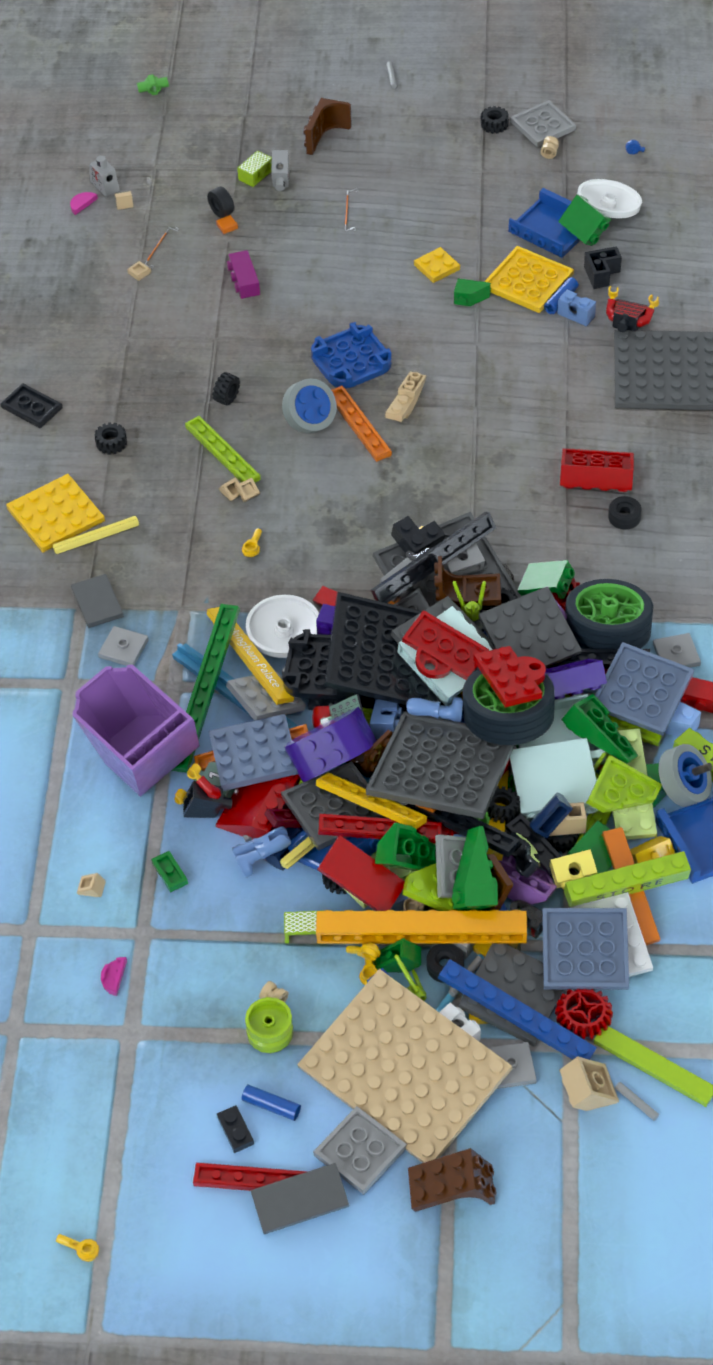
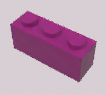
[226,250,260,299]

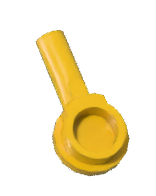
[242,528,262,557]
[346,942,381,961]
[359,959,378,985]
[56,1234,99,1262]

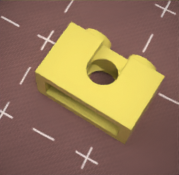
[549,850,598,889]

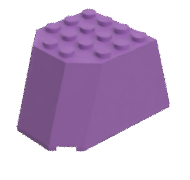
[72,665,200,797]

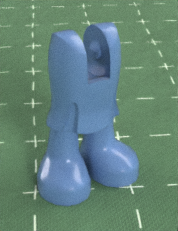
[406,697,463,722]
[232,826,291,878]

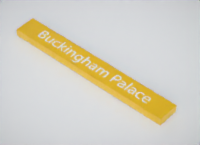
[206,607,294,705]

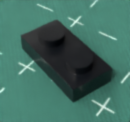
[216,1105,254,1153]

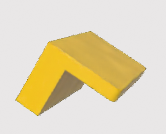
[630,836,675,864]

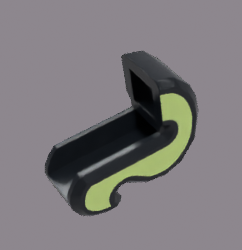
[509,831,541,878]

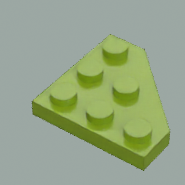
[586,755,662,813]
[402,863,461,911]

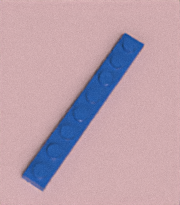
[438,959,597,1060]

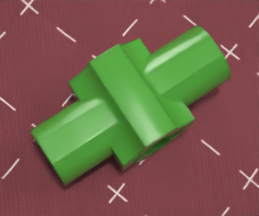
[137,74,169,95]

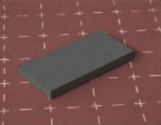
[250,1163,350,1235]

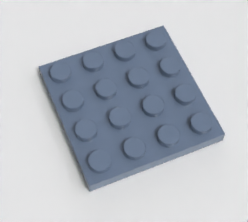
[595,642,694,736]
[209,714,298,791]
[542,908,629,990]

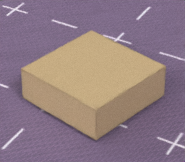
[115,191,133,210]
[127,261,151,281]
[236,478,260,502]

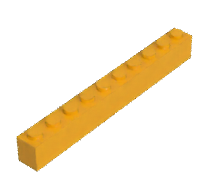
[316,909,527,944]

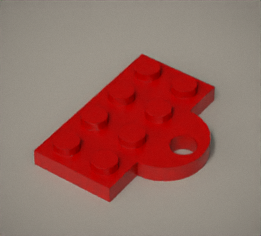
[402,610,489,680]
[473,646,546,708]

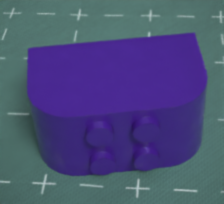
[284,706,377,782]

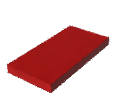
[317,835,405,911]

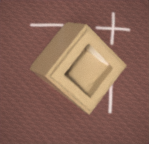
[219,477,240,501]
[77,873,106,897]

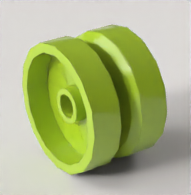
[245,997,293,1053]

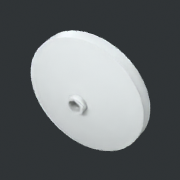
[577,179,642,218]
[246,595,319,658]

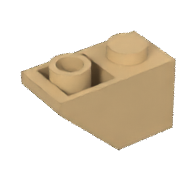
[549,802,587,836]

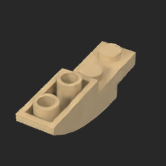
[385,371,426,422]

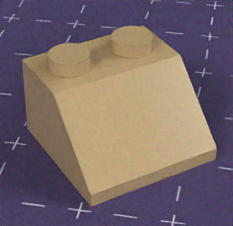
[559,1057,619,1111]

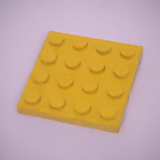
[484,246,574,313]
[6,474,105,553]

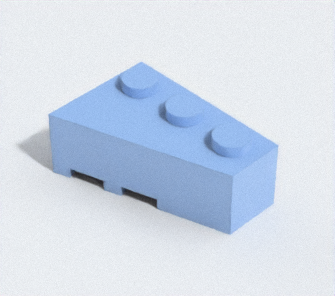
[665,702,701,737]

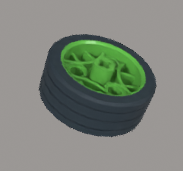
[565,579,654,649]
[463,669,555,745]

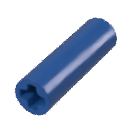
[544,277,579,314]
[241,1084,301,1121]

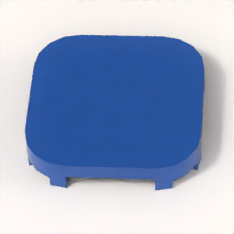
[311,322,392,389]

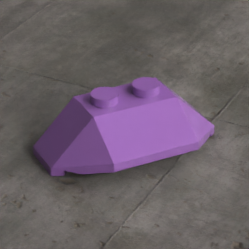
[498,855,557,906]

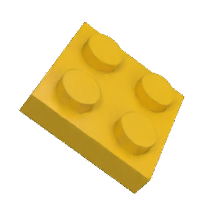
[414,247,460,283]

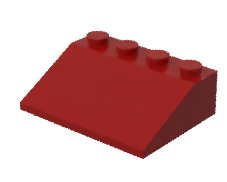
[560,448,634,492]
[215,774,300,840]

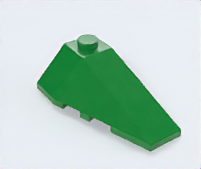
[561,694,638,764]
[375,823,436,871]
[452,826,498,911]

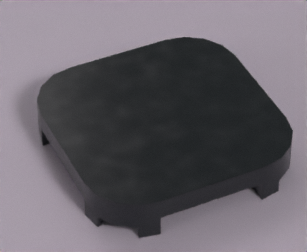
[282,629,354,700]

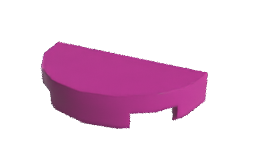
[70,192,98,215]
[101,957,127,996]

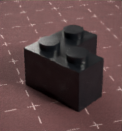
[584,246,622,289]
[391,515,445,561]

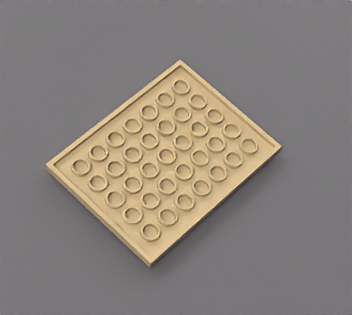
[297,969,513,1163]

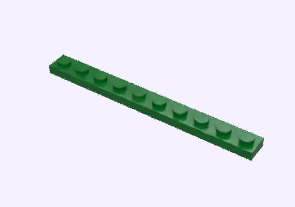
[171,604,240,773]

